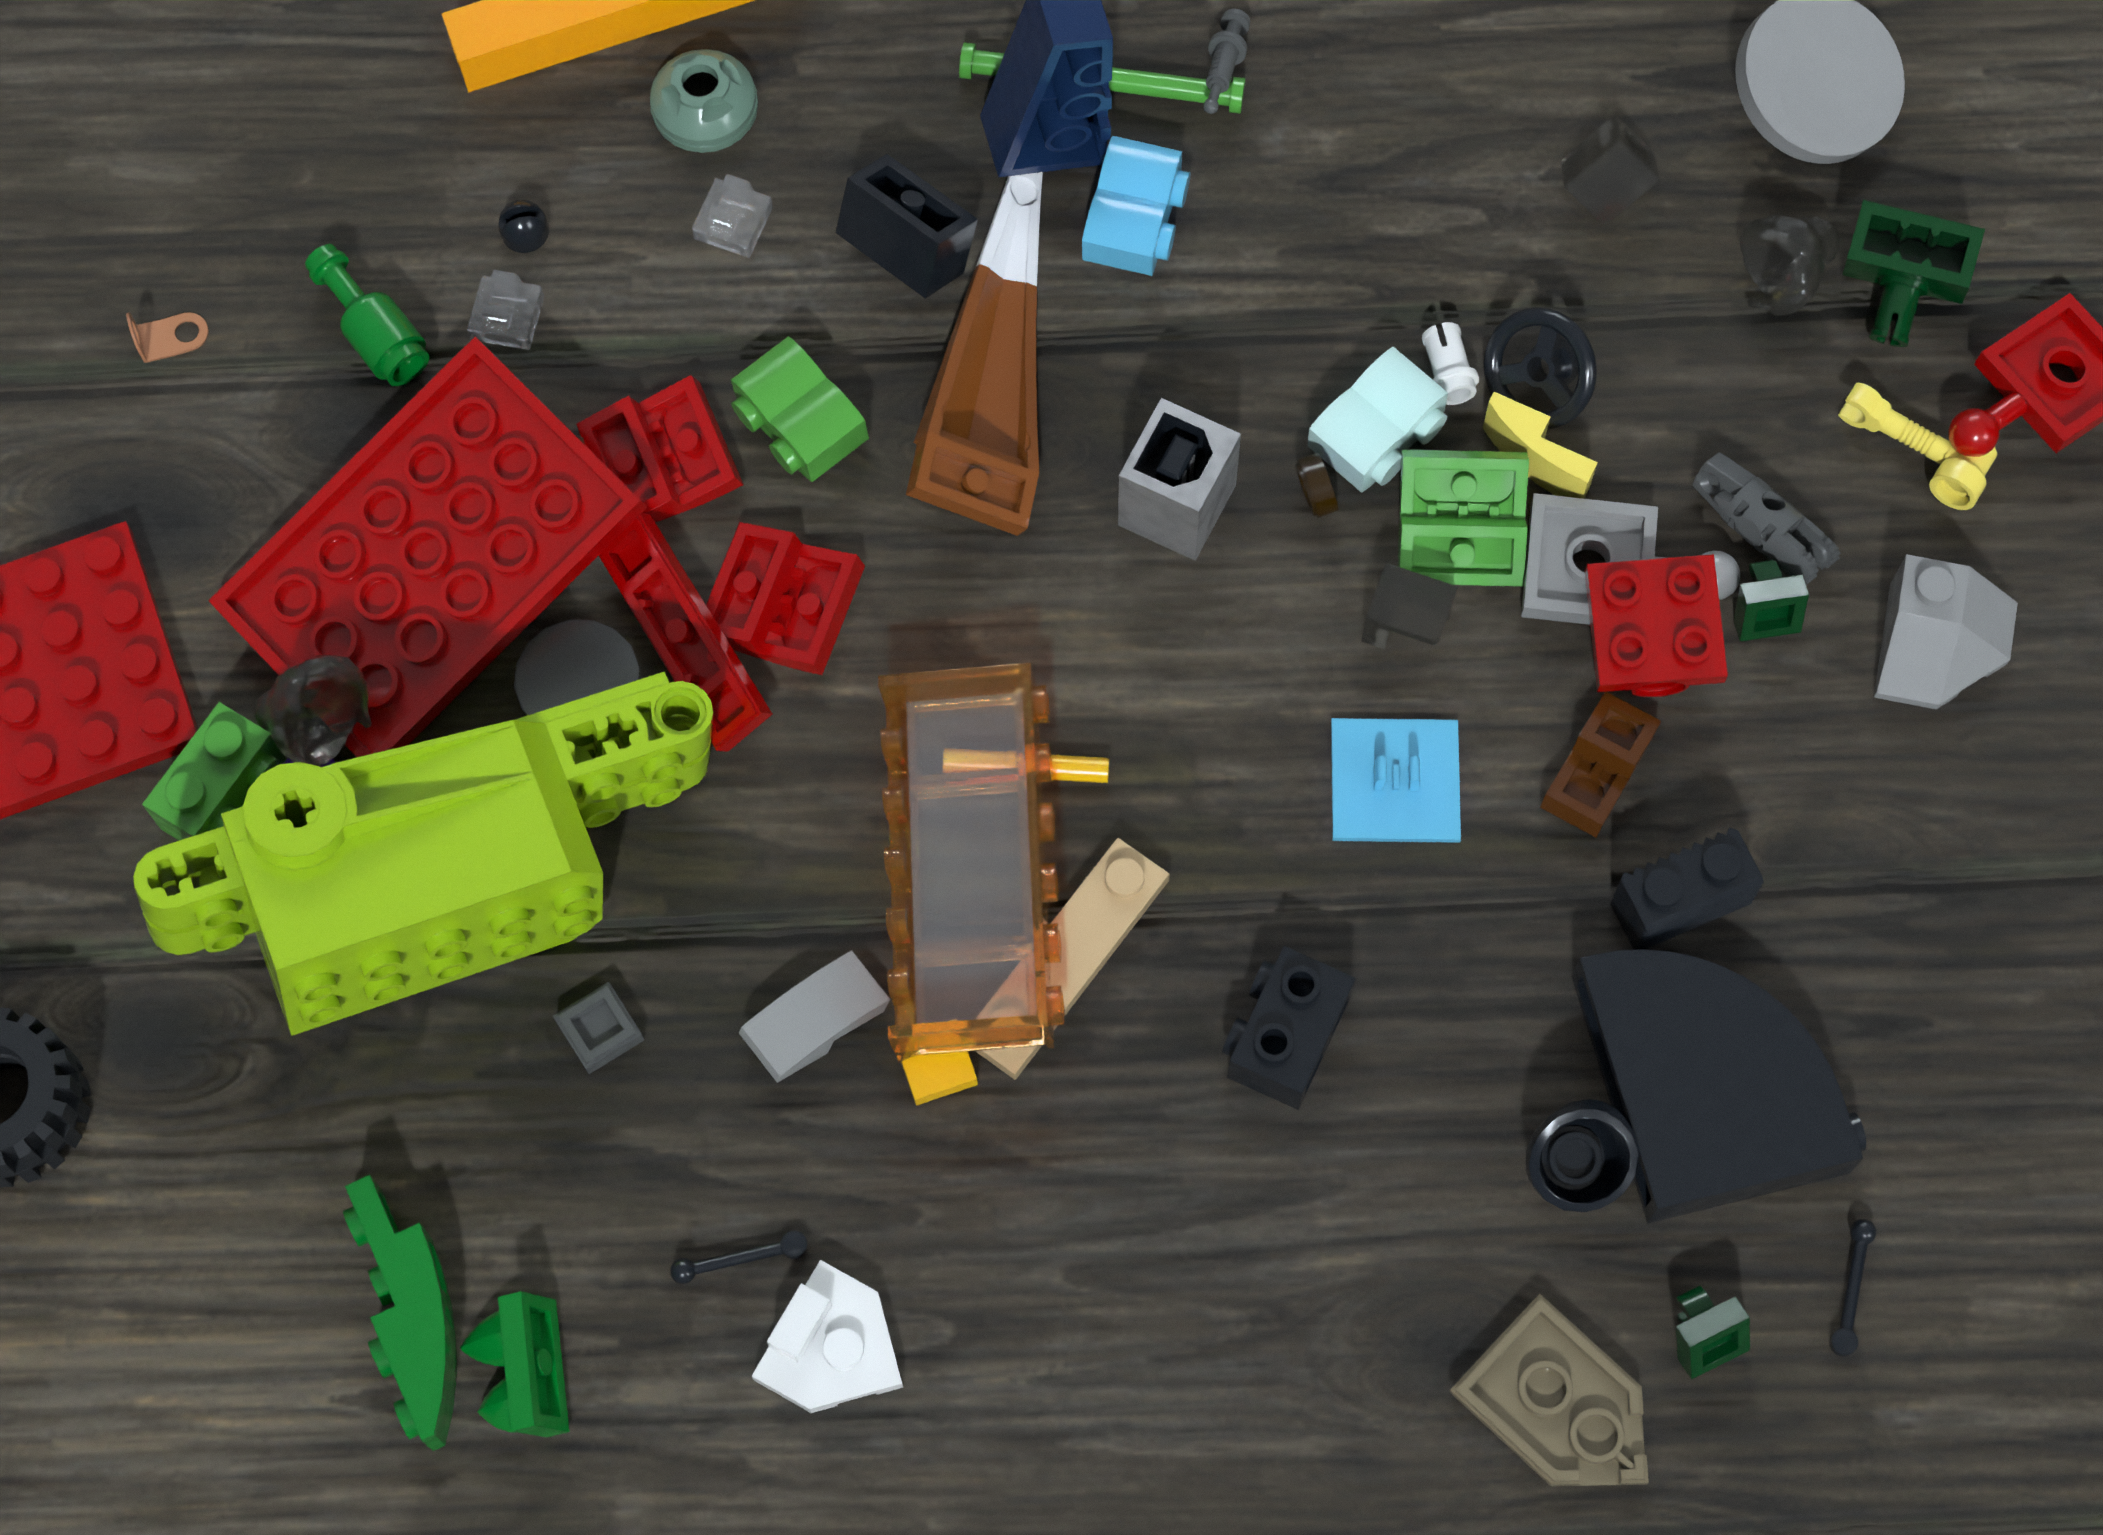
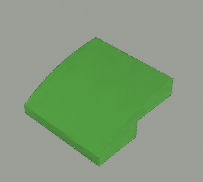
[1398,450,1529,586]

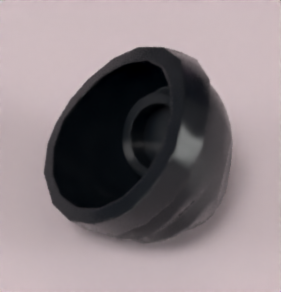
[1525,1099,1640,1212]

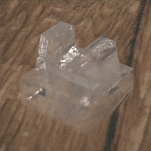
[692,174,773,258]
[467,270,544,350]

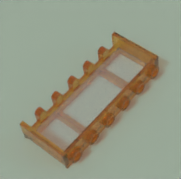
[878,663,1065,1062]

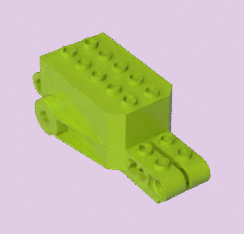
[133,671,713,1036]

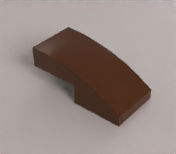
[1540,692,1661,838]

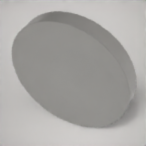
[1735,0,1905,164]

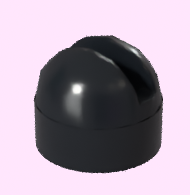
[498,199,549,253]

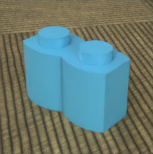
[1082,136,1191,276]

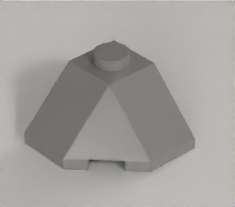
[1874,554,2018,710]

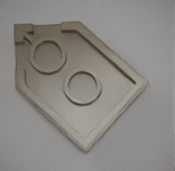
[1449,1294,1649,1486]

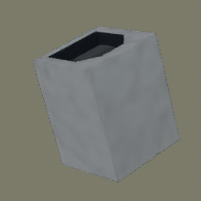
[1118,398,1241,561]

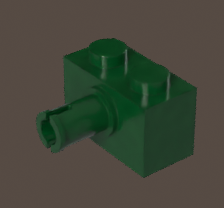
[1842,200,1985,347]

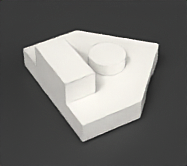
[752,1260,903,1413]

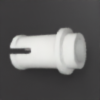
[1422,322,1479,405]

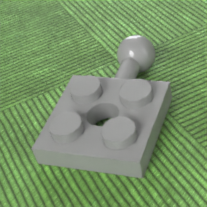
[1521,493,1740,625]

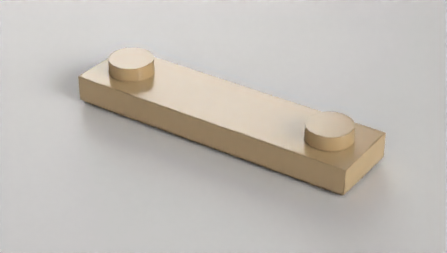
[963,838,1170,1080]

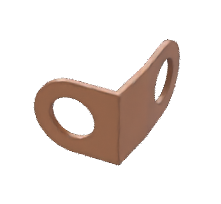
[126,312,209,363]

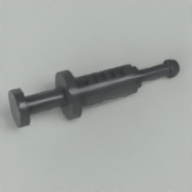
[1203,9,1251,114]

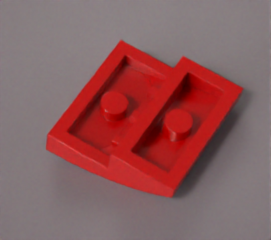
[576,375,744,522]
[706,522,865,675]

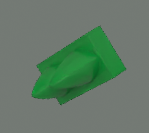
[460,1291,570,1438]

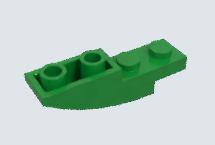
[343,1175,457,1451]

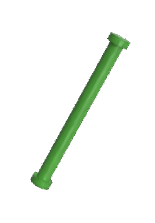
[959,42,1246,114]

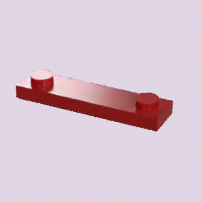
[599,513,773,752]

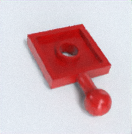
[1948,293,2103,457]

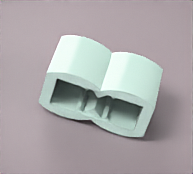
[1308,347,1448,493]

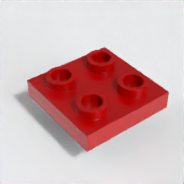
[1585,554,1728,697]

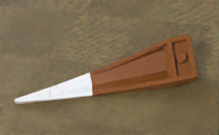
[906,172,1043,536]

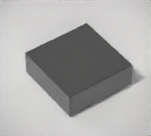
[553,982,644,1074]

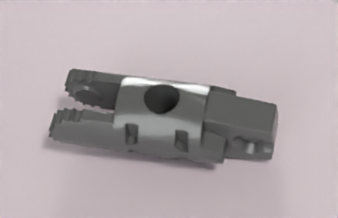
[1692,452,1841,585]

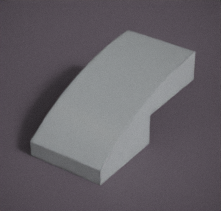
[739,950,890,1083]

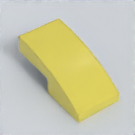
[1483,392,1598,499]

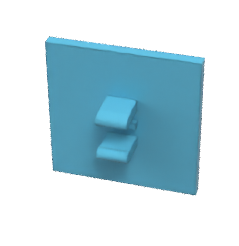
[1331,718,1461,843]

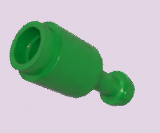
[305,244,429,386]

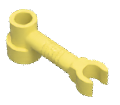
[1838,383,1997,510]

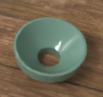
[650,49,758,153]

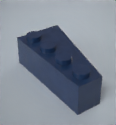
[980,0,1113,177]

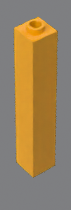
[441,0,755,93]

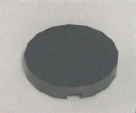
[514,619,642,716]

